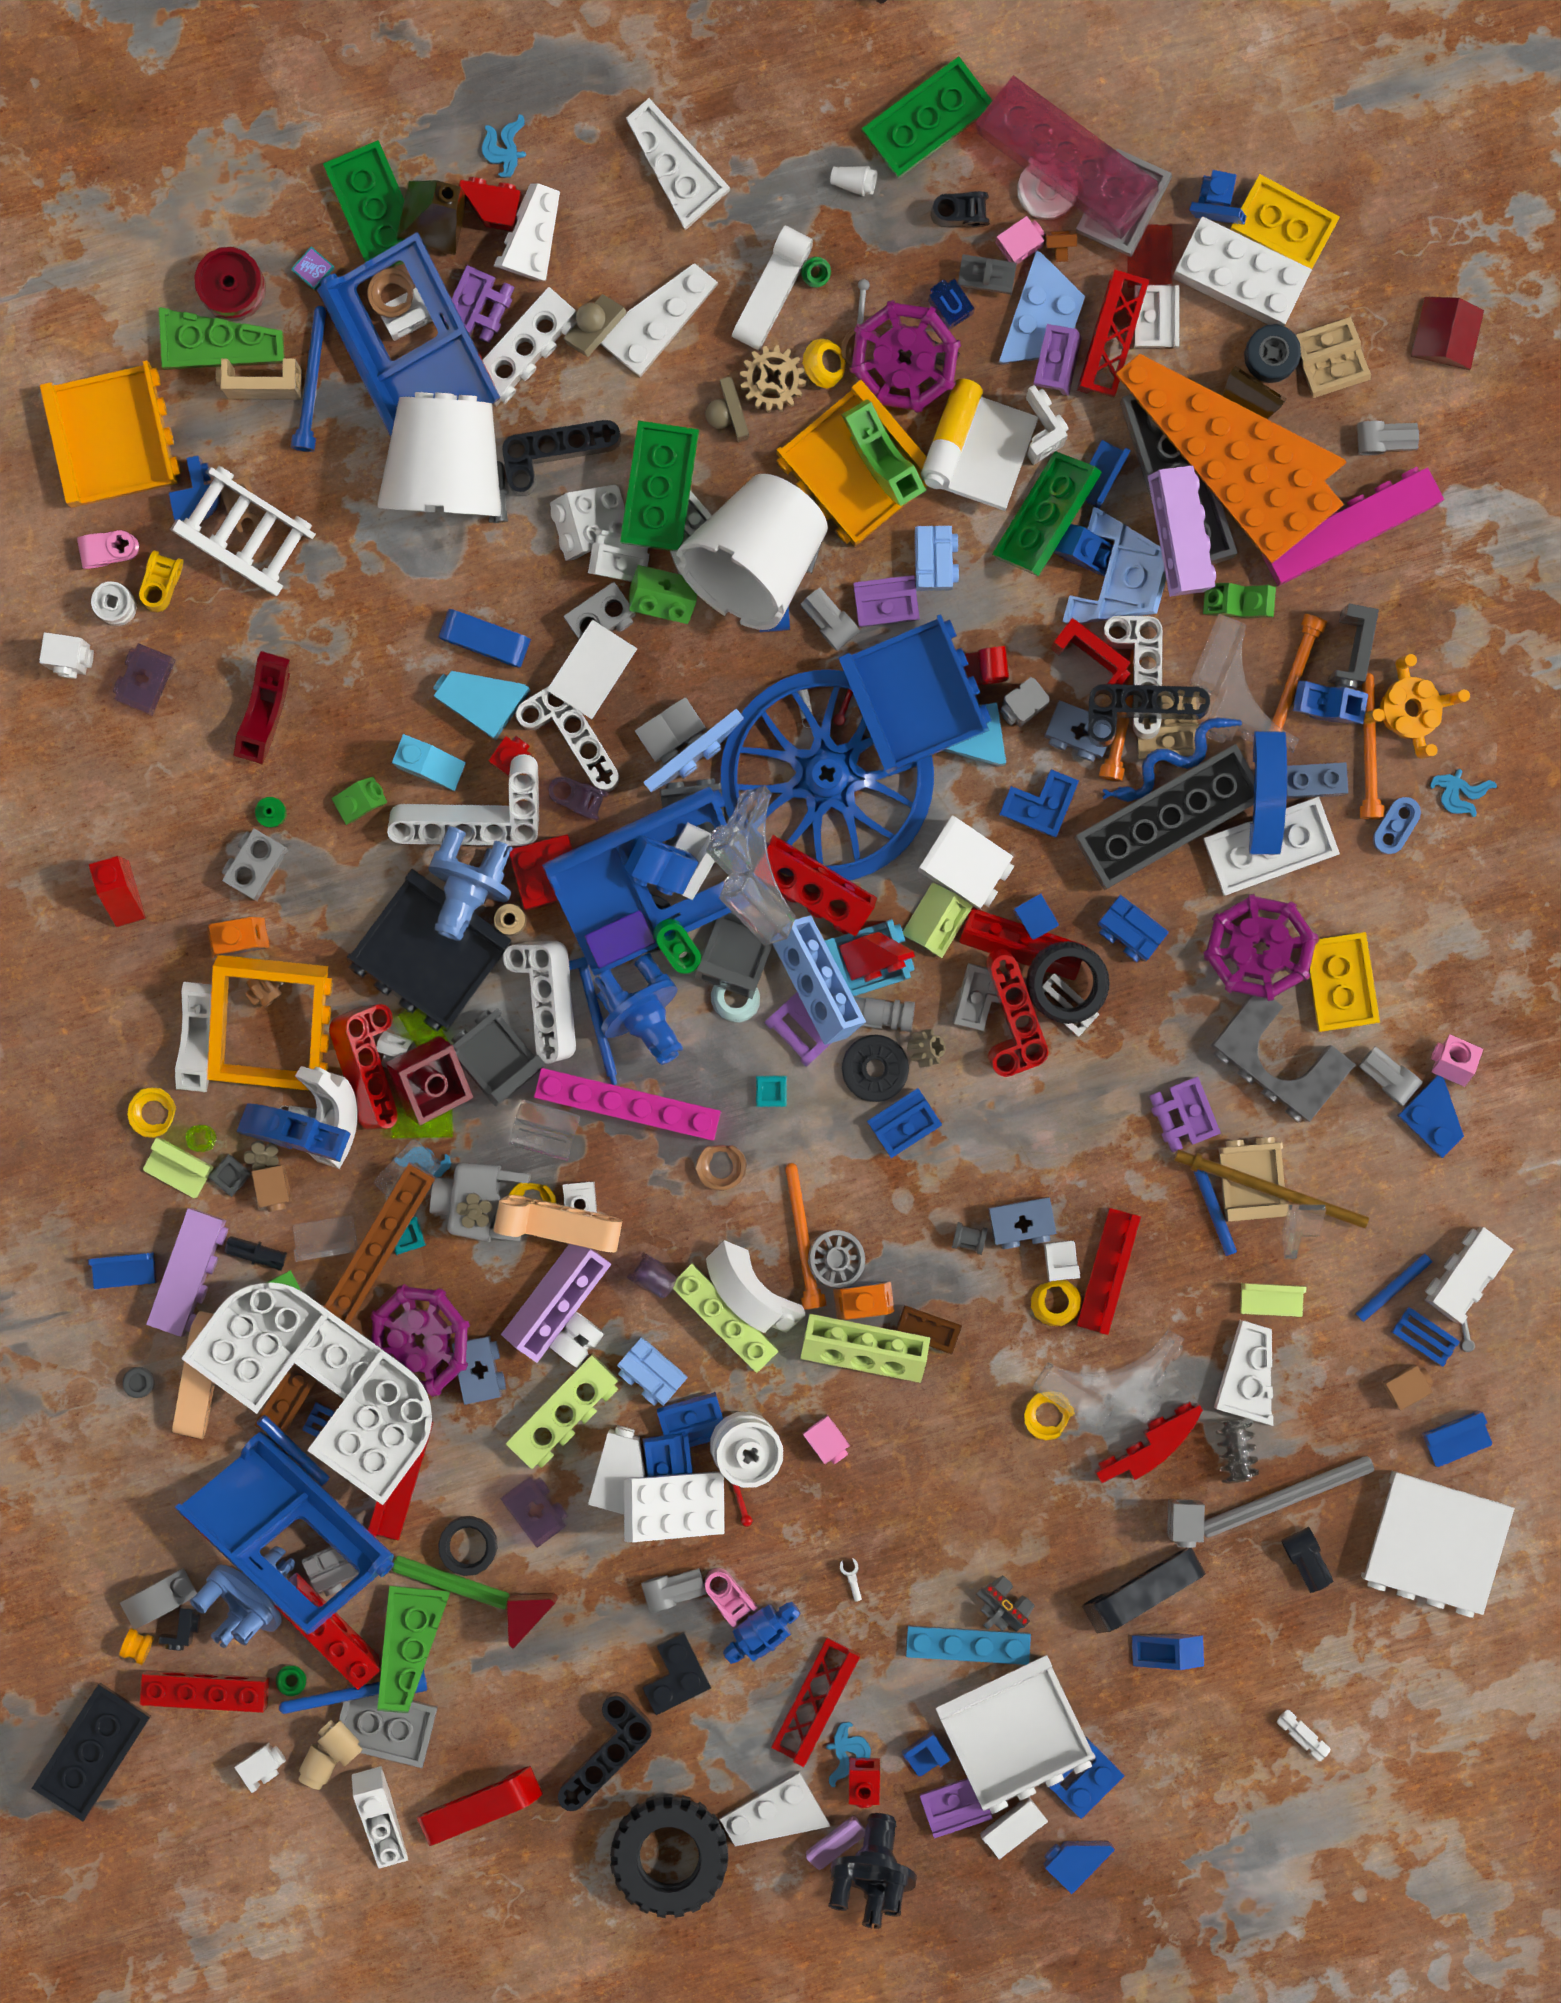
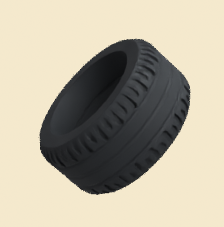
[1026,941,1110,1024]

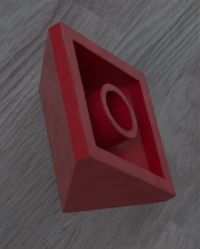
[1411,297,1484,370]
[507,1593,558,1649]

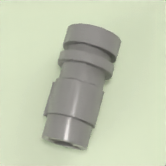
[854,997,915,1032]

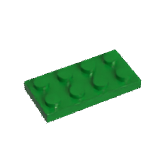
[862,56,995,179]
[323,140,404,277]
[620,420,699,552]
[992,451,1102,576]

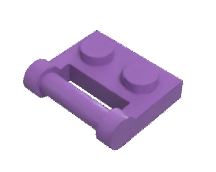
[764,992,831,1067]

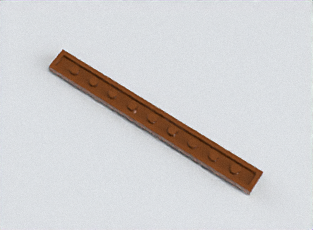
[254,1162,436,1433]

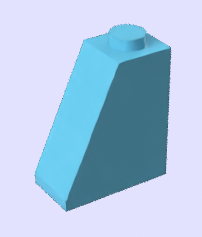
[433,671,531,740]
[943,703,1006,767]
[392,734,466,791]

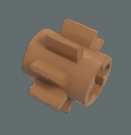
[245,979,284,1008]

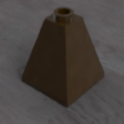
[396,180,467,255]
[1223,366,1287,419]

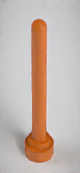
[1269,614,1328,732]
[1099,649,1142,782]
[1359,673,1384,820]
[785,1163,827,1310]

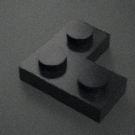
[643,1632,711,1715]

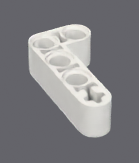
[731,225,813,351]
[1103,616,1163,740]
[516,686,619,792]
[503,941,576,1064]

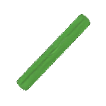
[392,1556,510,1609]

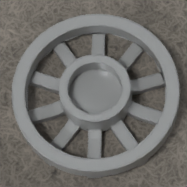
[808,1230,865,1288]

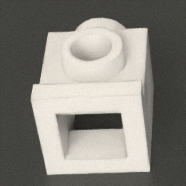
[563,1182,597,1213]
[234,1742,286,1793]

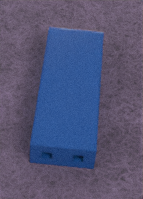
[1189,202,1247,225]

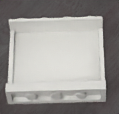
[1361,1471,1515,1618]
[935,1655,1096,1814]

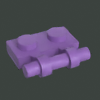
[443,265,515,343]
[1149,1076,1221,1153]

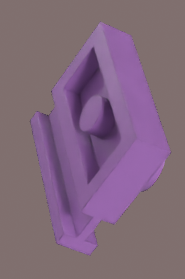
[853,575,920,628]
[920,1778,993,1838]

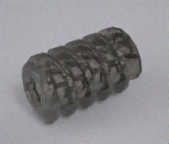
[1216,1418,1260,1484]

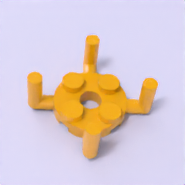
[1364,654,1470,759]

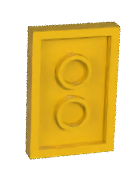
[1230,174,1340,269]
[1309,932,1380,1032]

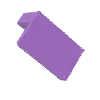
[1034,324,1082,396]

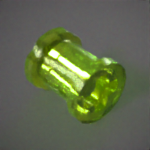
[185,1125,217,1152]

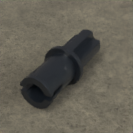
[225,1236,287,1271]

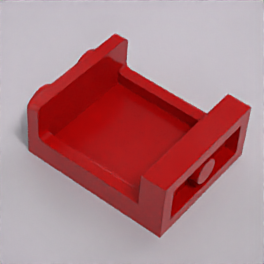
[1050,618,1131,685]

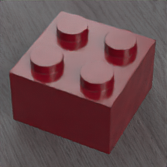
[386,1036,473,1125]

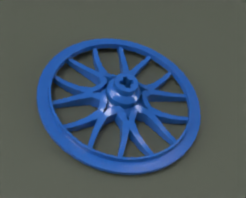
[721,670,934,881]

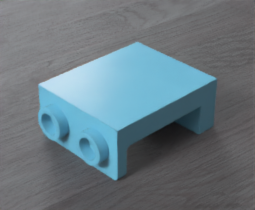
[825,919,915,997]

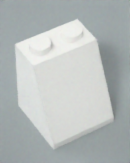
[918,815,1014,910]
[588,1425,646,1515]

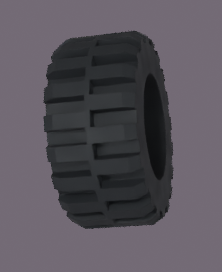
[610,1794,728,1918]

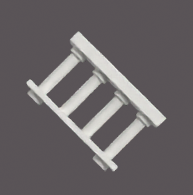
[170,466,316,596]

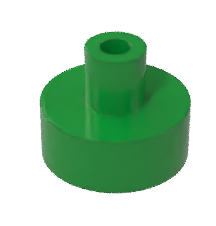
[255,797,287,828]

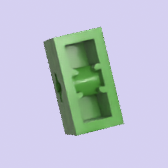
[629,565,697,624]

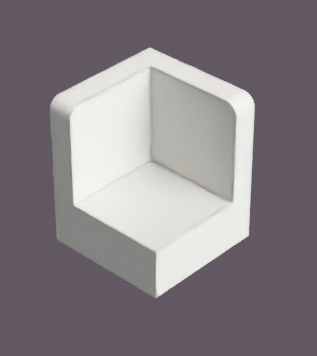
[1044,1241,1080,1281]

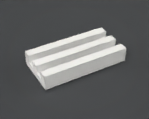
[1042,973,1099,1037]

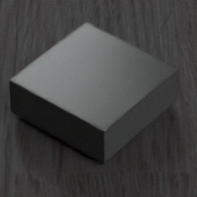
[209,1154,252,1197]

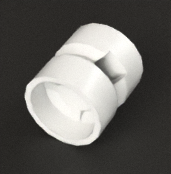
[91,581,137,626]
[549,1311,605,1368]

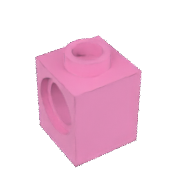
[995,216,1045,264]
[1431,1034,1483,1087]
[803,1414,850,1465]

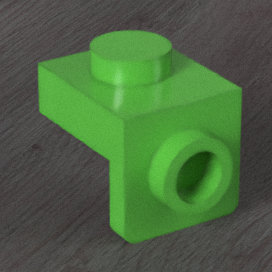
[331,777,387,825]

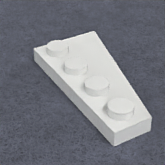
[600,263,718,377]

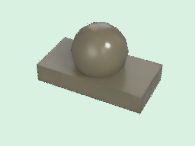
[563,294,627,357]
[705,376,749,442]

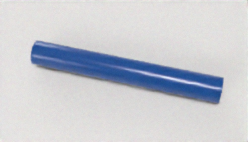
[1193,1169,1237,1256]
[1355,1253,1432,1322]
[257,1415,330,1486]

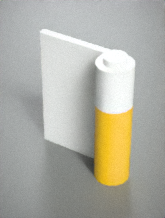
[921,379,1038,511]

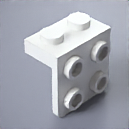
[550,485,625,561]

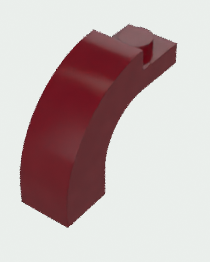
[233,651,291,764]

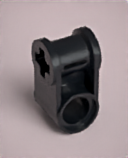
[930,191,990,228]

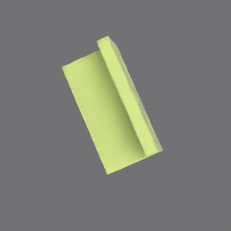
[903,883,973,958]
[143,1138,214,1198]
[1240,1283,1306,1317]

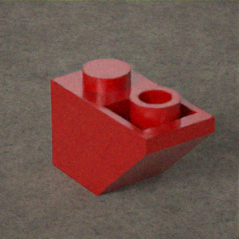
[459,177,522,232]
[839,932,915,982]

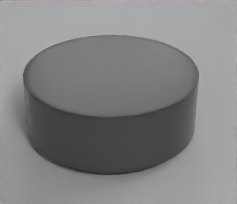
[123,1367,155,1398]

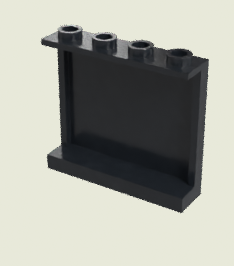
[347,869,512,1032]

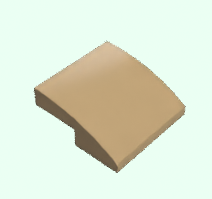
[1296,317,1371,398]
[1136,696,1199,759]

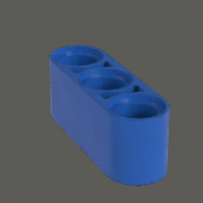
[438,609,531,668]

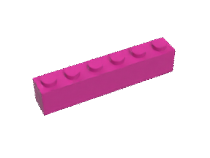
[1261,467,1445,587]
[534,1068,721,1141]

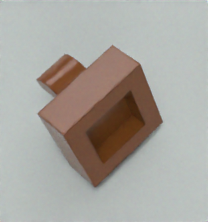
[1044,230,1077,262]

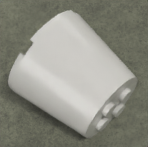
[378,392,501,516]
[676,474,828,630]

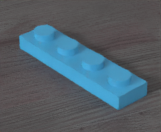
[906,1625,1031,1665]

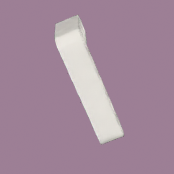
[387,754,539,846]

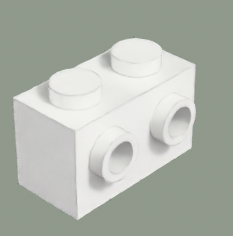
[39,632,94,679]

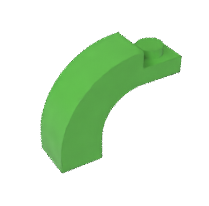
[841,399,926,506]

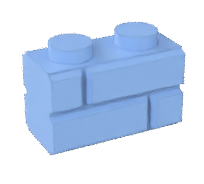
[914,526,959,591]
[617,1337,688,1406]

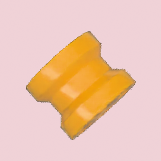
[119,1628,154,1665]

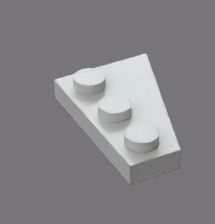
[494,183,560,281]
[1213,1320,1273,1426]
[720,1771,831,1846]

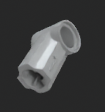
[1357,421,1419,455]
[800,587,860,651]
[1358,1046,1423,1106]
[641,1568,707,1613]

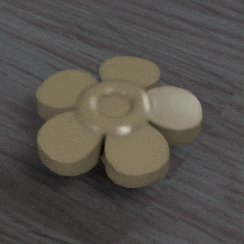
[244,1141,279,1171]
[456,1193,492,1228]

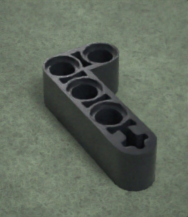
[502,420,621,496]
[1088,684,1210,747]
[1082,1547,1206,1634]
[558,1692,652,1811]

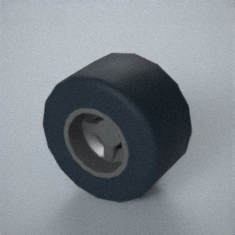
[1244,324,1301,383]

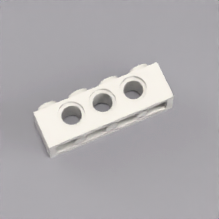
[483,287,577,407]

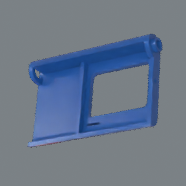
[317,232,501,437]
[542,786,762,976]
[175,1431,394,1634]

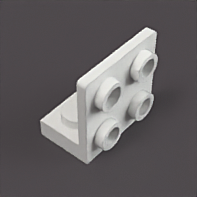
[1026,385,1069,466]

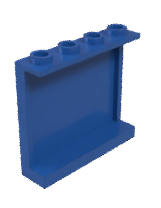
[839,614,992,773]

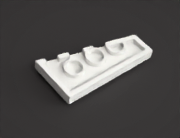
[626,98,730,230]

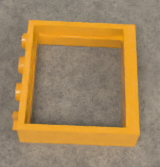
[207,955,333,1090]

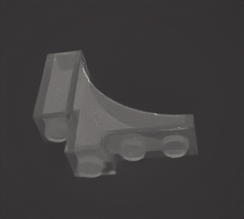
[1190,614,1299,754]
[706,785,796,946]
[1032,1330,1184,1430]

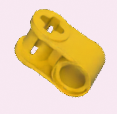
[139,550,184,612]

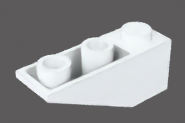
[352,1766,408,1868]

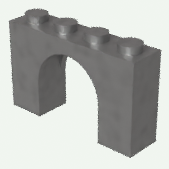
[1211,995,1356,1123]

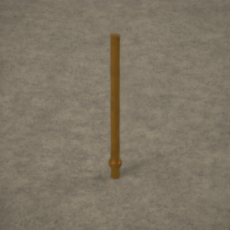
[1174,1149,1369,1229]

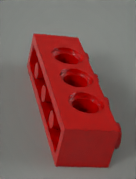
[751,835,877,937]
[274,1572,381,1690]
[140,1670,270,1713]

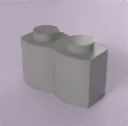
[635,697,706,764]

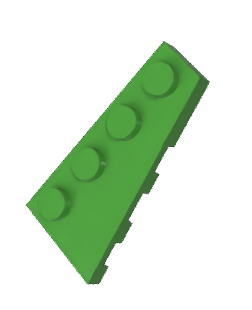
[159,307,285,370]
[377,1586,450,1713]

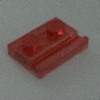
[1127,224,1173,288]

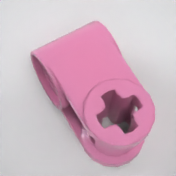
[77,530,139,569]
[705,1568,758,1628]

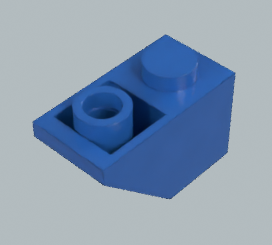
[1053,524,1114,577]

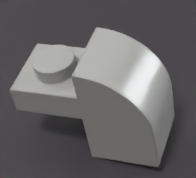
[120,1568,197,1630]

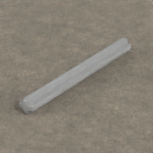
[1204,1456,1374,1538]

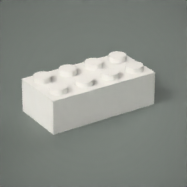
[1172,216,1312,326]

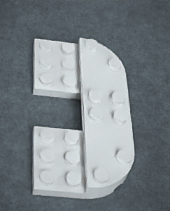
[181,1283,432,1505]

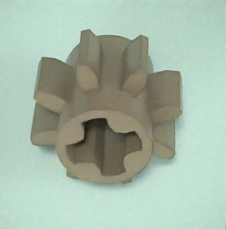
[907,1029,945,1068]

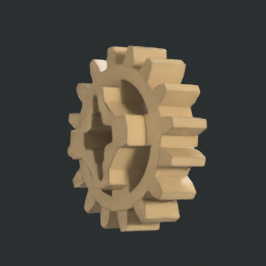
[740,345,806,413]

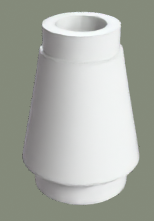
[830,166,877,196]

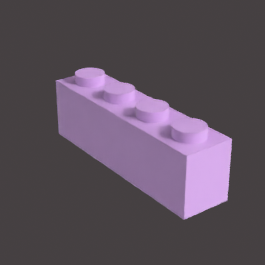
[1148,465,1216,597]
[146,1208,228,1337]
[501,1244,611,1363]

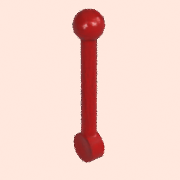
[833,689,853,726]
[732,1484,753,1527]

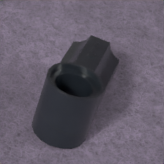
[1281,1527,1334,1593]

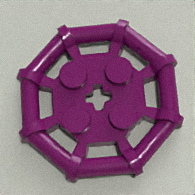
[849,300,961,413]
[1203,894,1319,1001]
[370,1284,470,1397]

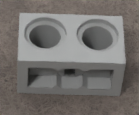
[564,582,636,639]
[222,828,289,901]
[1167,1499,1205,1548]

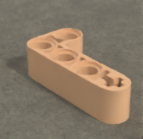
[494,1195,622,1252]
[172,1311,215,1439]

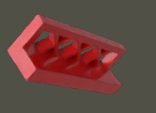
[1076,269,1149,398]
[1076,1208,1141,1335]
[368,1421,434,1541]
[771,1637,860,1767]

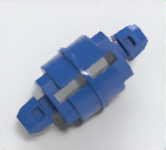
[723,1602,801,1664]

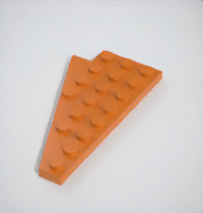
[1116,354,1347,564]

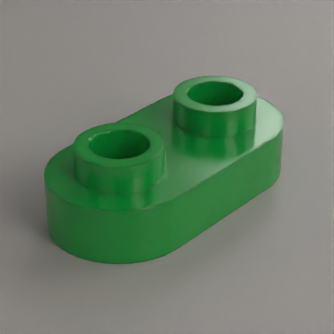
[653,919,701,974]

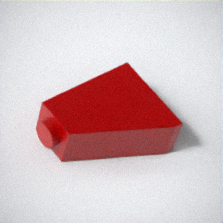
[88,856,146,927]

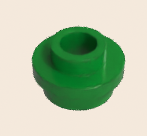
[801,256,831,288]
[276,1665,307,1696]

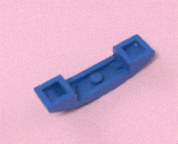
[1249,731,1287,854]

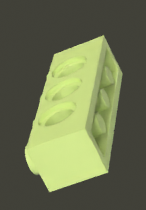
[670,1263,779,1373]
[800,1314,930,1383]
[506,1354,619,1469]

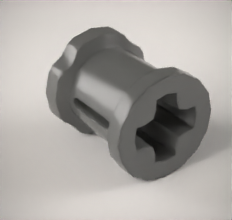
[952,1222,988,1255]

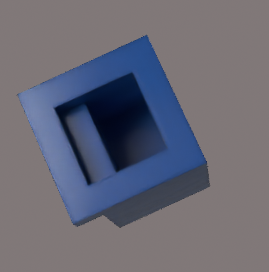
[1198,170,1237,207]

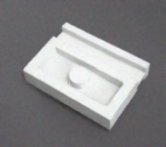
[1134,285,1179,348]
[588,529,649,582]

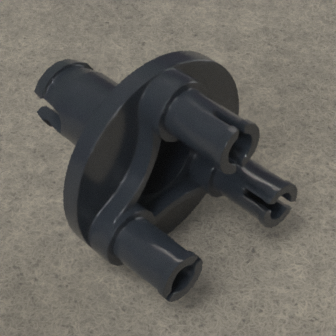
[828,1813,917,1929]

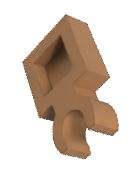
[221,475,259,533]

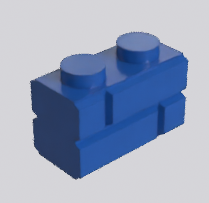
[1097,894,1169,962]

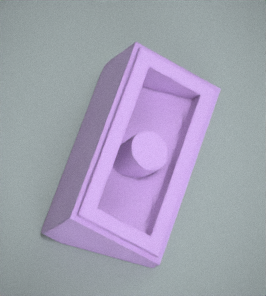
[806,1815,865,1870]

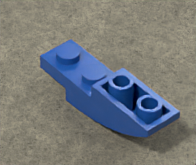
[236,1103,351,1162]

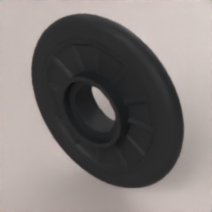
[842,1035,909,1102]

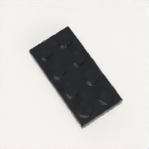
[31,1683,151,1822]

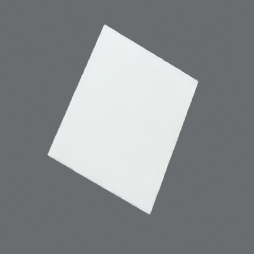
[547,620,637,719]

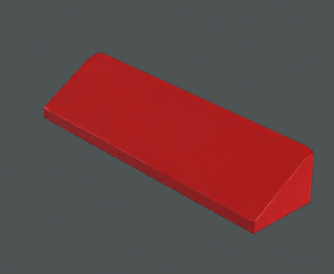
[959,908,1087,980]

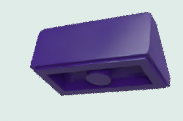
[585,910,655,969]

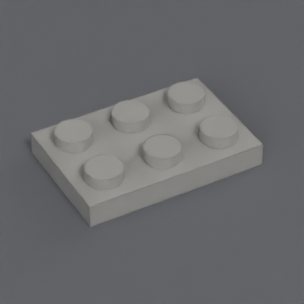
[1076,149,1172,257]
[339,1685,438,1768]

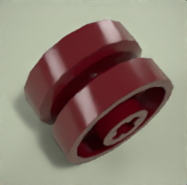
[194,247,266,321]

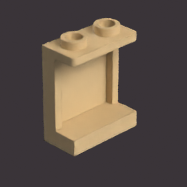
[216,358,302,400]
[1218,1137,1290,1222]

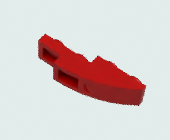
[1094,1401,1203,1483]

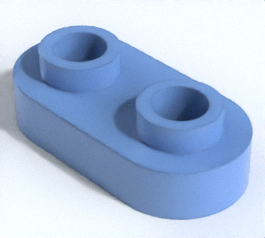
[1373,797,1421,855]

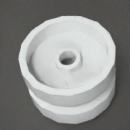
[710,1412,783,1488]

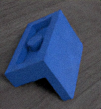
[1085,440,1131,509]
[88,1252,157,1289]
[1422,1410,1492,1467]

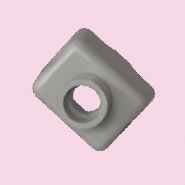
[430,1163,531,1242]

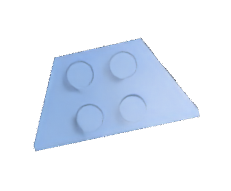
[999,251,1085,365]
[643,709,744,792]

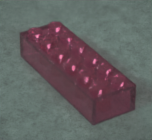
[975,75,1159,240]

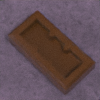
[895,1305,962,1354]

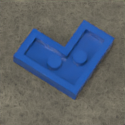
[999,769,1079,838]

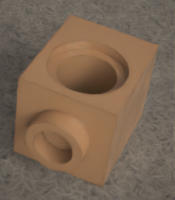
[252,1165,292,1212]
[1382,1364,1433,1411]

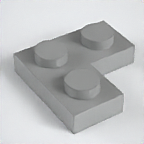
[953,963,1027,1031]

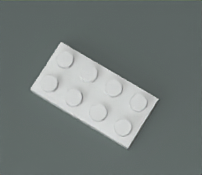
[1203,797,1340,896]
[624,1472,724,1542]

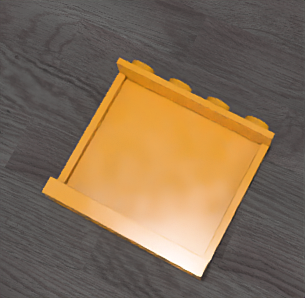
[40,360,181,508]
[776,380,927,547]

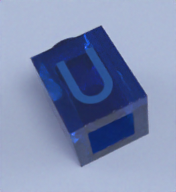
[928,279,975,330]

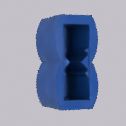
[624,835,699,896]

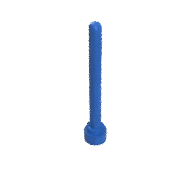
[290,306,326,452]
[279,1669,427,1714]

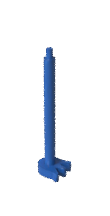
[569,957,617,1085]

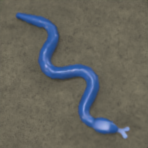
[1102,717,1242,802]

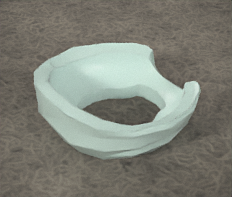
[711,985,760,1023]

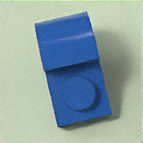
[169,456,221,522]
[1293,681,1368,724]

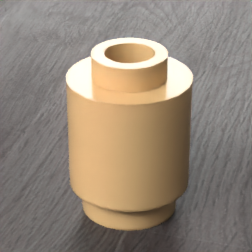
[494,904,527,936]
[317,1720,363,1767]
[298,1744,336,1790]

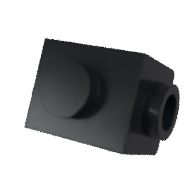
[158,1605,200,1651]

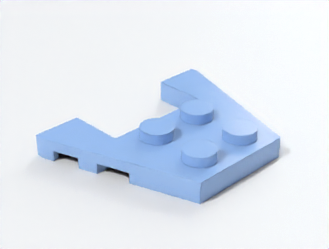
[1062,507,1166,624]

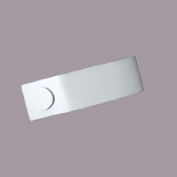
[175,982,212,1092]
[295,1066,357,1169]
[706,1240,805,1333]

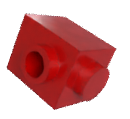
[488,736,533,777]
[848,1758,880,1808]

